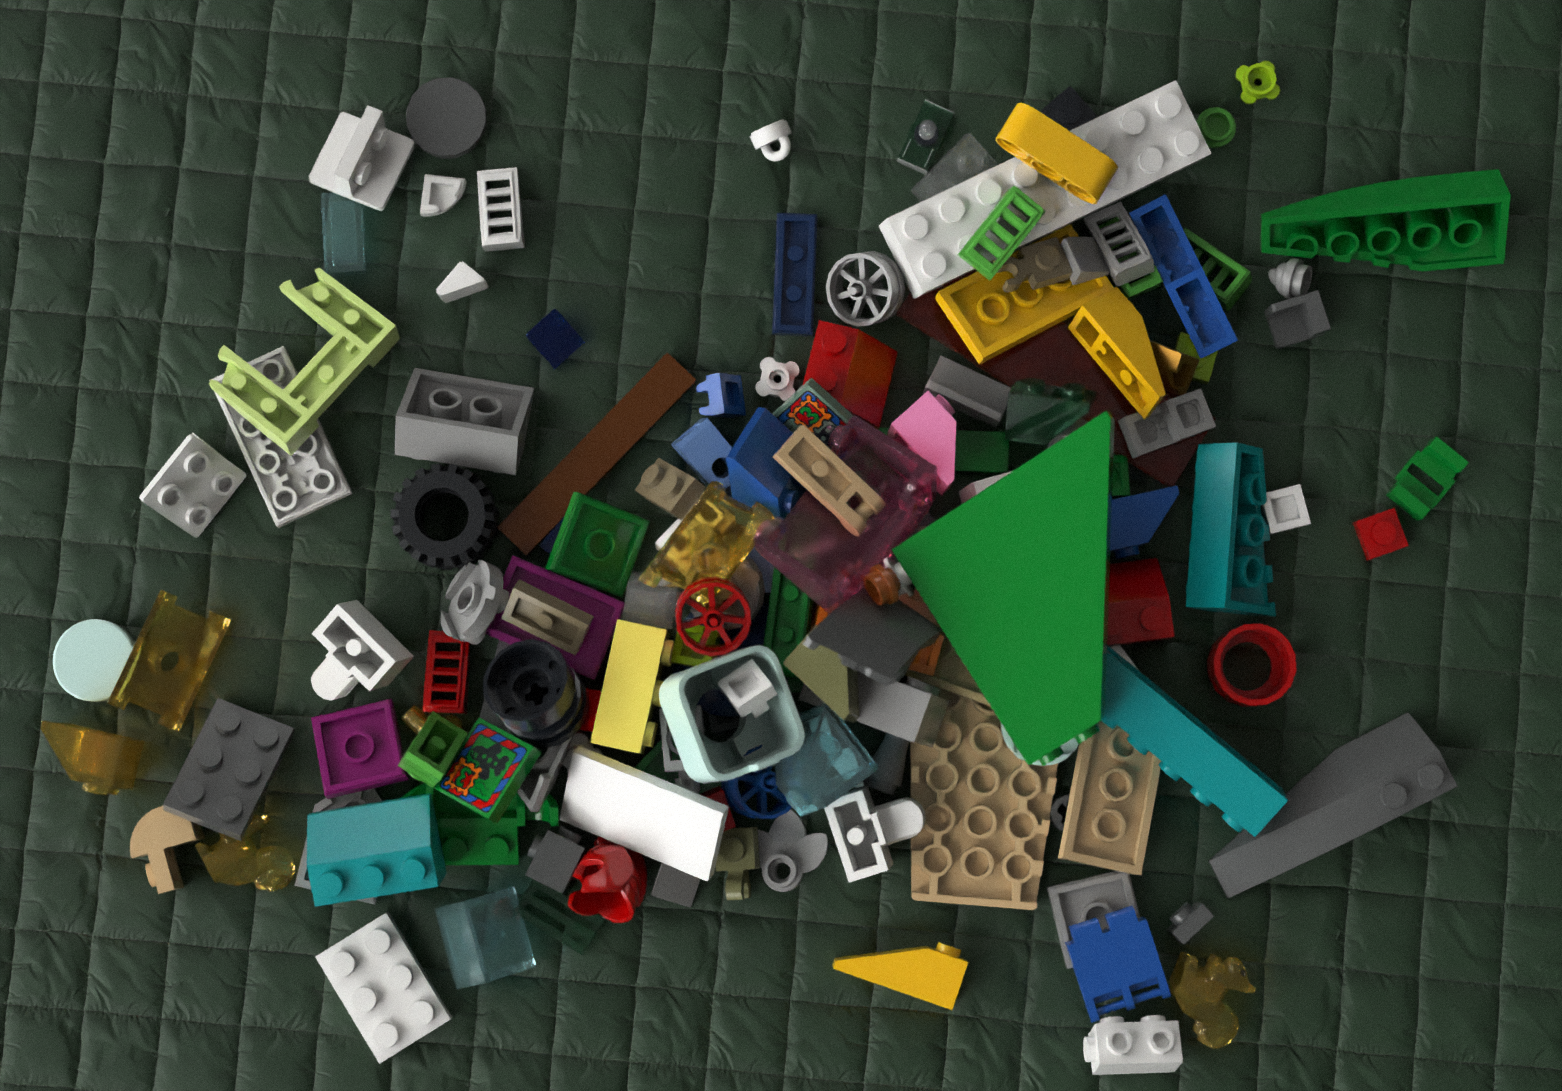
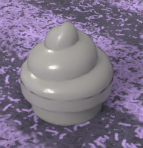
[1268,258,1312,299]

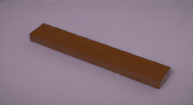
[497,352,697,557]

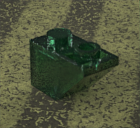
[1005,378,1097,445]

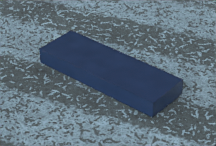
[772,213,817,337]

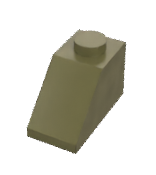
[783,625,860,723]

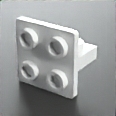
[309,105,415,211]
[139,433,246,538]

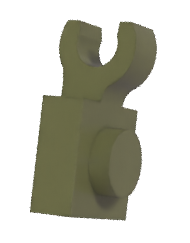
[716,827,760,900]

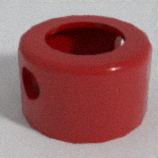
[1207,623,1297,707]

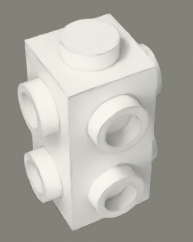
[1083,1015,1183,1075]

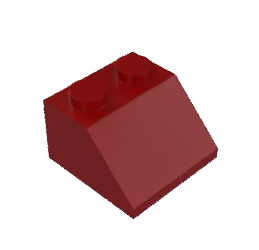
[802,320,898,429]
[1107,558,1175,646]

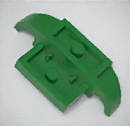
[401,783,559,865]

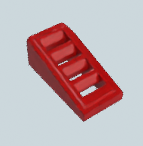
[423,630,471,714]

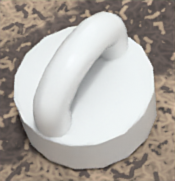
[750,119,792,162]

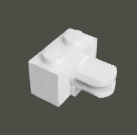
[311,600,414,700]
[823,786,926,883]

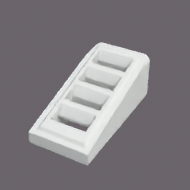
[477,167,525,252]

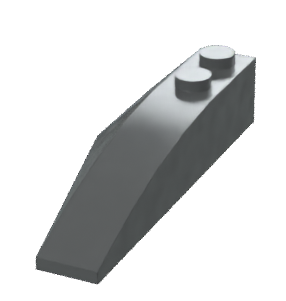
[1208,712,1457,898]

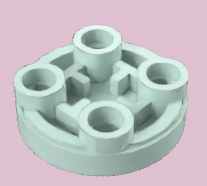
[53,619,140,702]

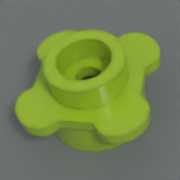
[1235,60,1280,105]

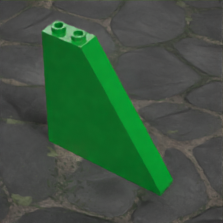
[892,411,1115,766]

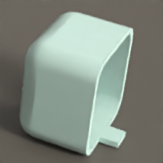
[659,645,805,784]

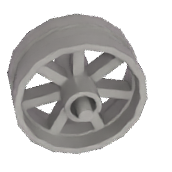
[826,251,905,327]

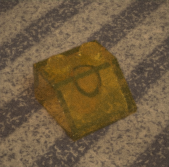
[40,720,145,795]

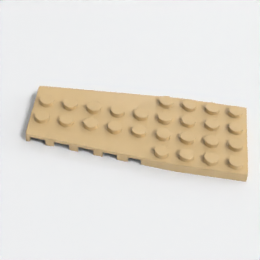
[910,527,1058,910]

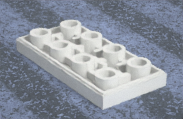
[209,346,353,528]
[560,746,729,882]

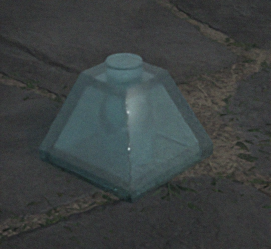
[775,703,879,817]

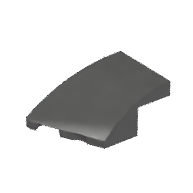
[803,588,942,686]

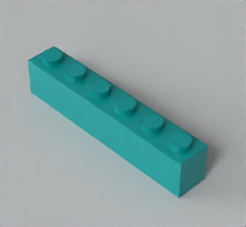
[1101,645,1288,837]

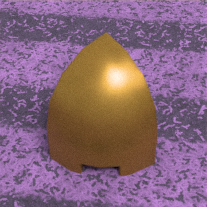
[1150,340,1199,396]

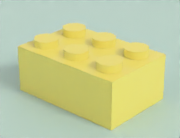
[590,619,674,754]

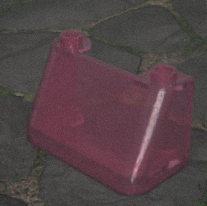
[754,415,937,614]

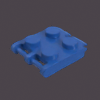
[1065,906,1171,1023]

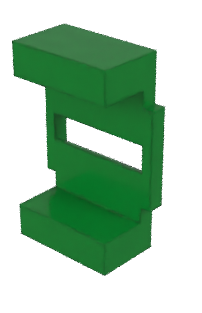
[1386,437,1469,521]

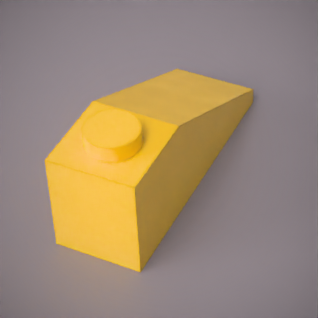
[1068,286,1166,419]
[832,942,968,1010]

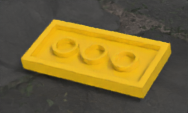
[935,224,1114,365]

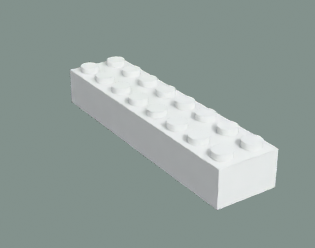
[879,80,1212,299]

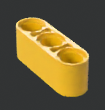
[996,103,1118,204]

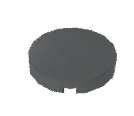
[406,77,487,159]

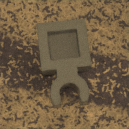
[997,237,1073,292]

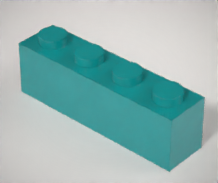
[1186,442,1276,617]

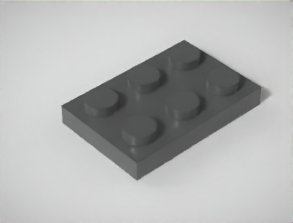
[163,698,294,841]

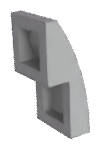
[1118,389,1216,459]

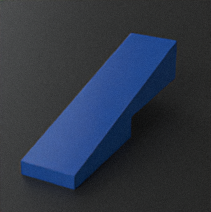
[1129,194,1238,359]

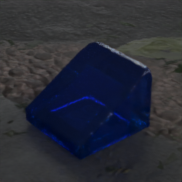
[525,308,585,369]

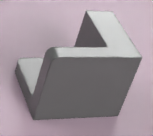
[1264,290,1331,349]

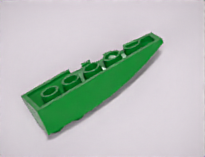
[1260,169,1511,271]

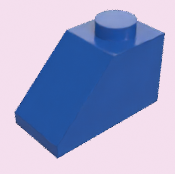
[1110,485,1179,559]

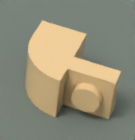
[130,806,205,894]

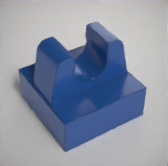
[696,373,746,418]

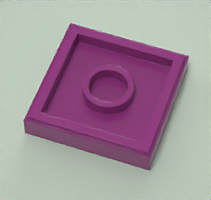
[311,699,409,799]

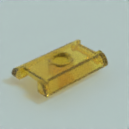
[639,481,775,605]
[107,589,231,732]

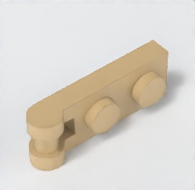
[773,424,886,536]

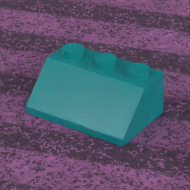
[307,793,447,907]

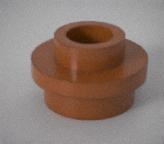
[863,564,901,606]

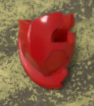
[568,837,647,923]

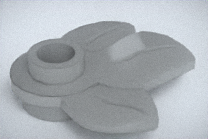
[758,809,828,892]

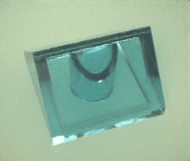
[435,886,536,989]

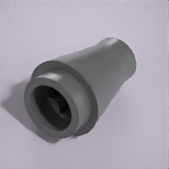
[863,732,910,795]

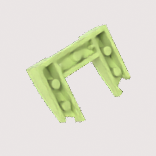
[209,268,400,456]

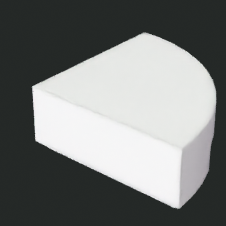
[420,174,467,217]

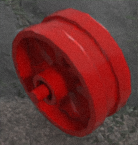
[675,576,751,656]

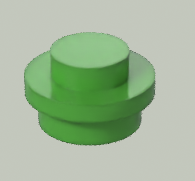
[1196,107,1236,148]

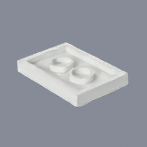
[315,912,452,1064]

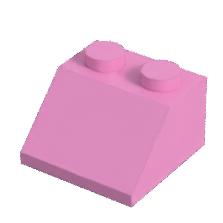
[887,391,956,496]

